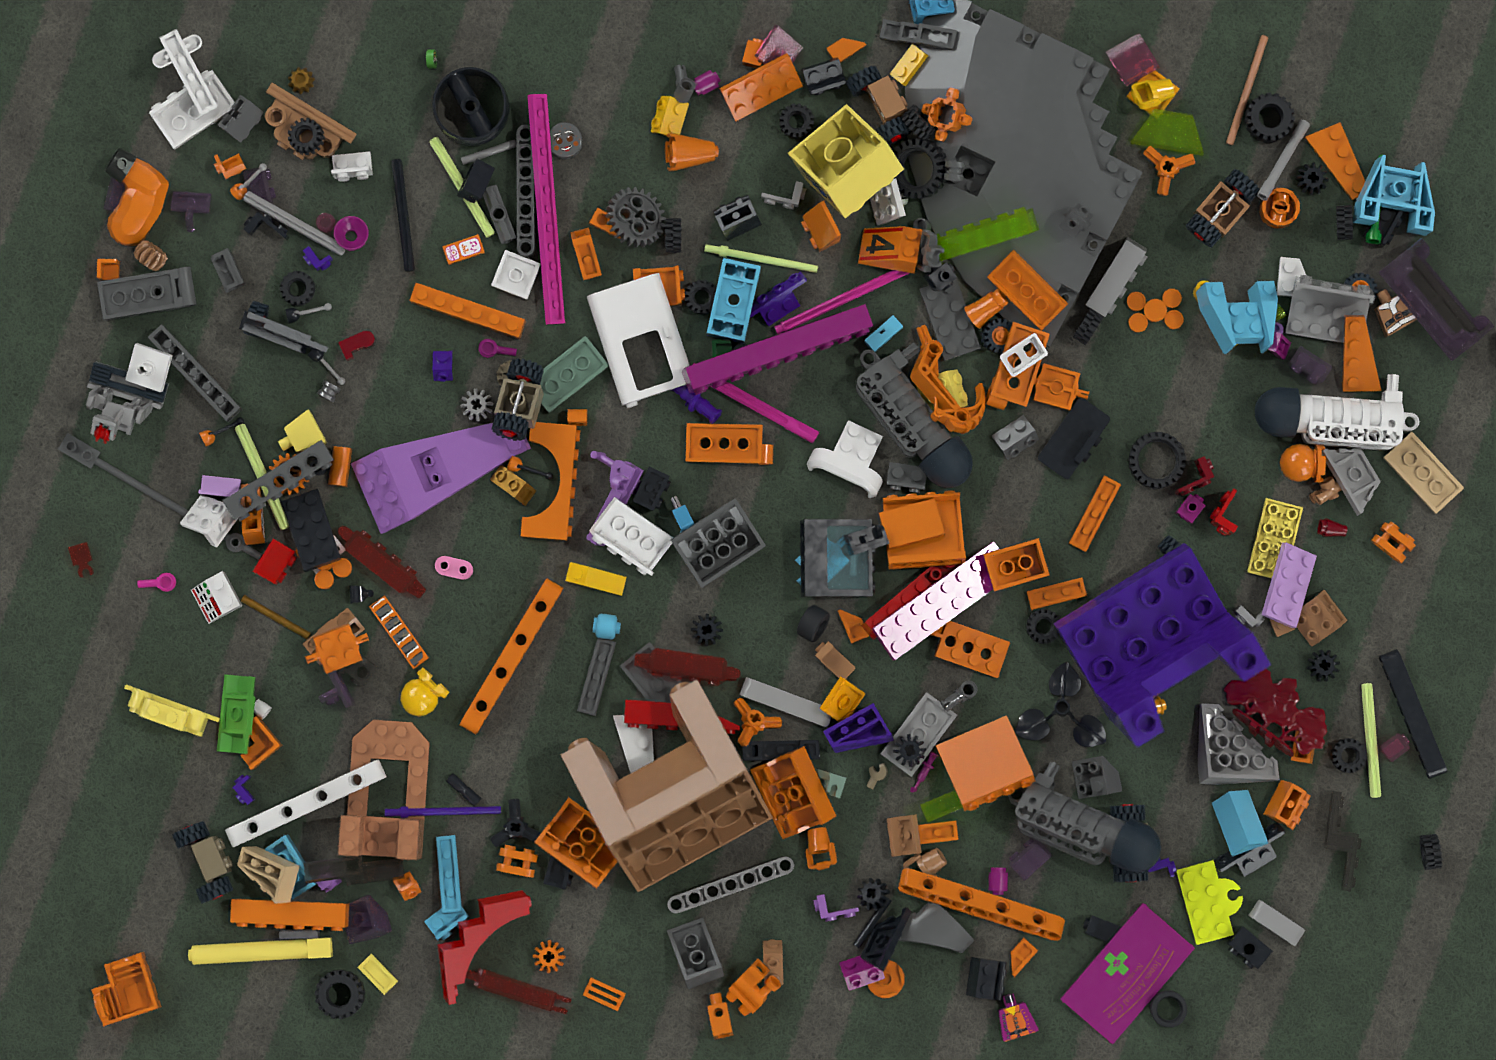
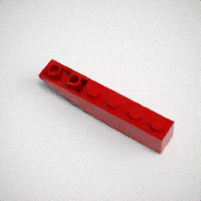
[861,564,960,640]
[624,700,740,734]

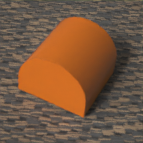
[567,409,587,426]

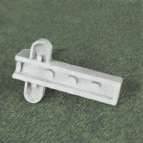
[152,29,218,115]

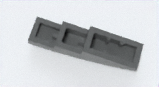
[880,19,957,49]

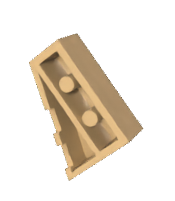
[237,846,300,903]

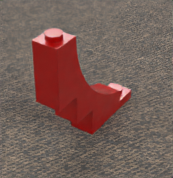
[438,890,532,1005]

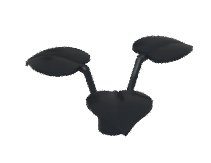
[1015,662,1106,747]

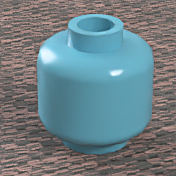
[592,613,621,640]

